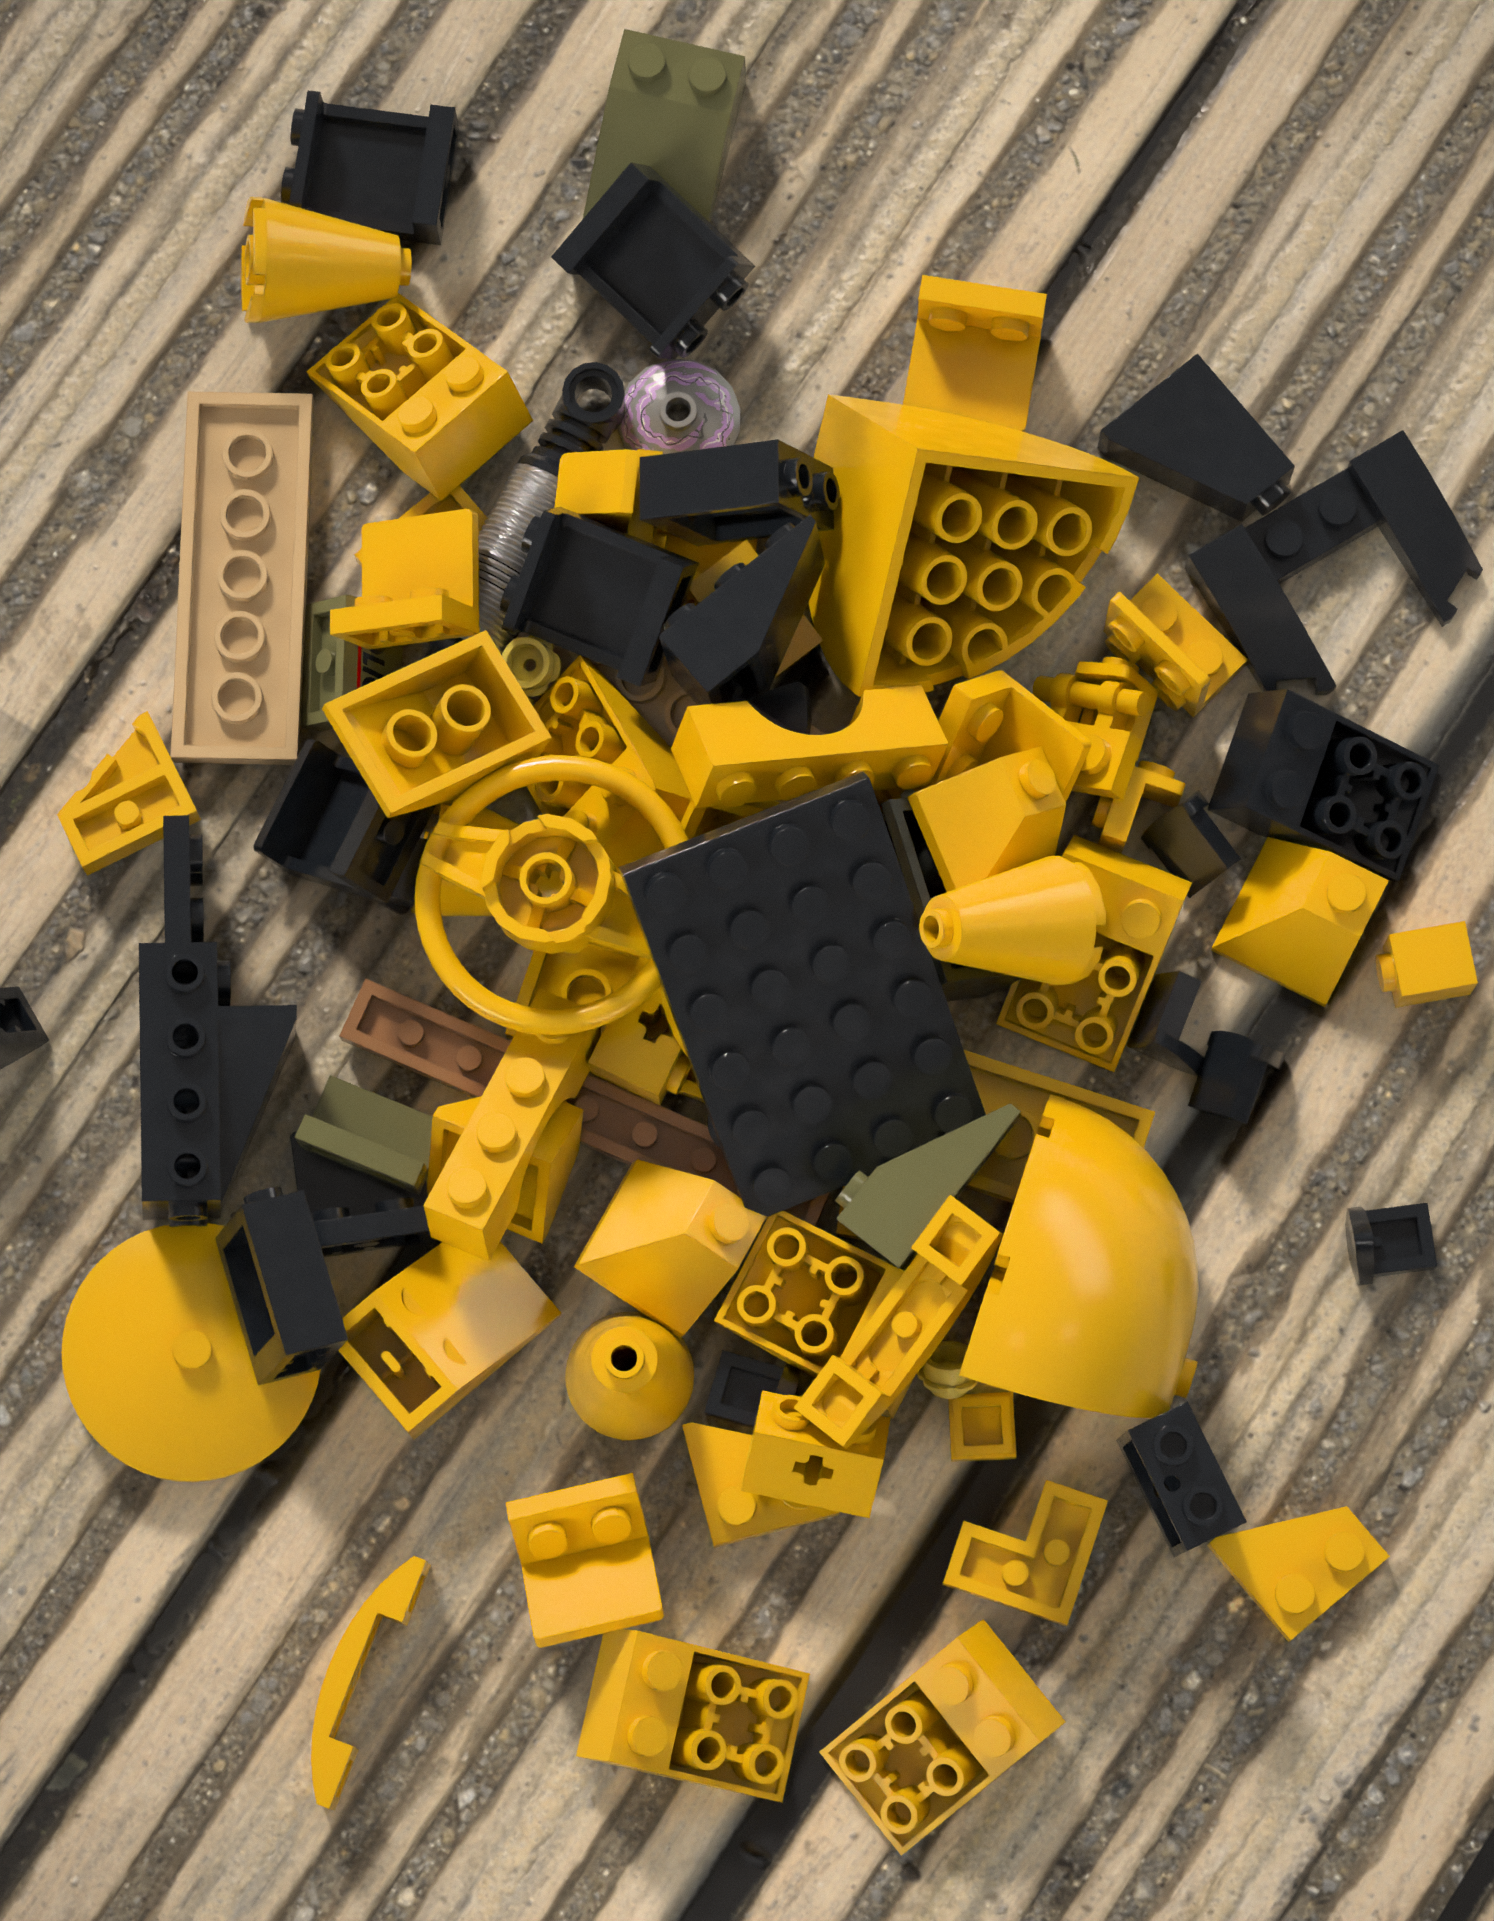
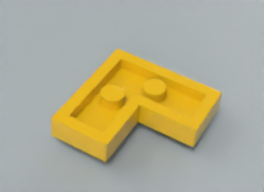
[943,1480,1108,1627]

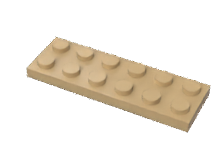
[171,391,315,765]

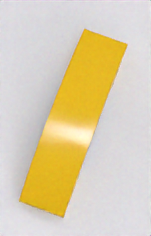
[794,1195,1004,1448]
[311,1556,431,1811]

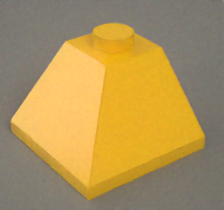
[907,746,1066,892]
[1211,837,1389,1007]
[427,1096,584,1243]
[574,1159,767,1338]

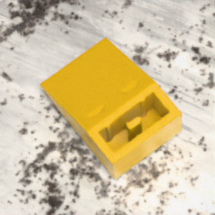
[307,293,533,501]
[527,655,691,875]
[996,835,1192,1072]
[714,1211,914,1419]
[338,1241,562,1440]
[819,1619,1066,1856]
[576,1629,810,1802]

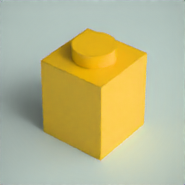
[1375,921,1478,1008]

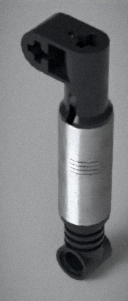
[424,362,625,658]

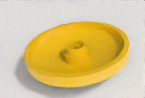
[61,1223,321,1482]

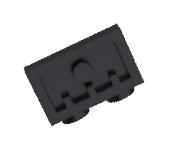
[290,1131,434,1258]

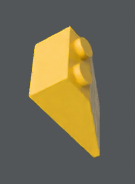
[322,630,552,818]

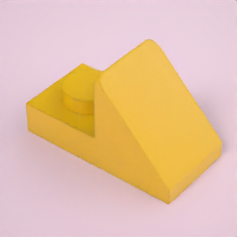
[554,449,640,533]

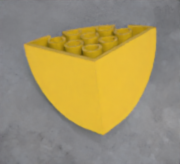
[808,394,1139,697]
[959,1094,1199,1418]

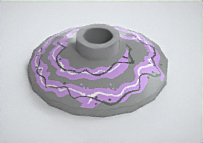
[618,359,741,454]

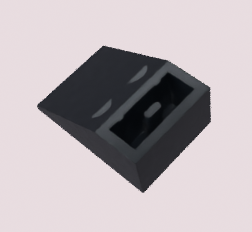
[659,515,825,705]
[1207,689,1439,882]

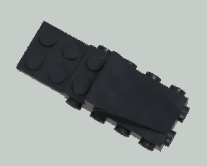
[139,815,297,1227]

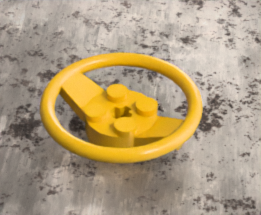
[415,755,689,1035]

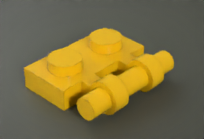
[1033,672,1151,800]

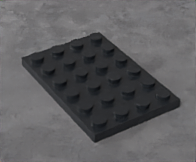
[618,771,986,1217]

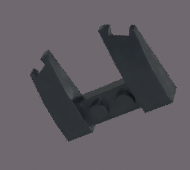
[1185,430,1483,695]

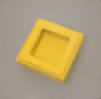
[948,1392,1016,1462]

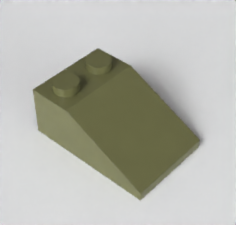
[583,29,746,223]
[835,1103,1021,1269]

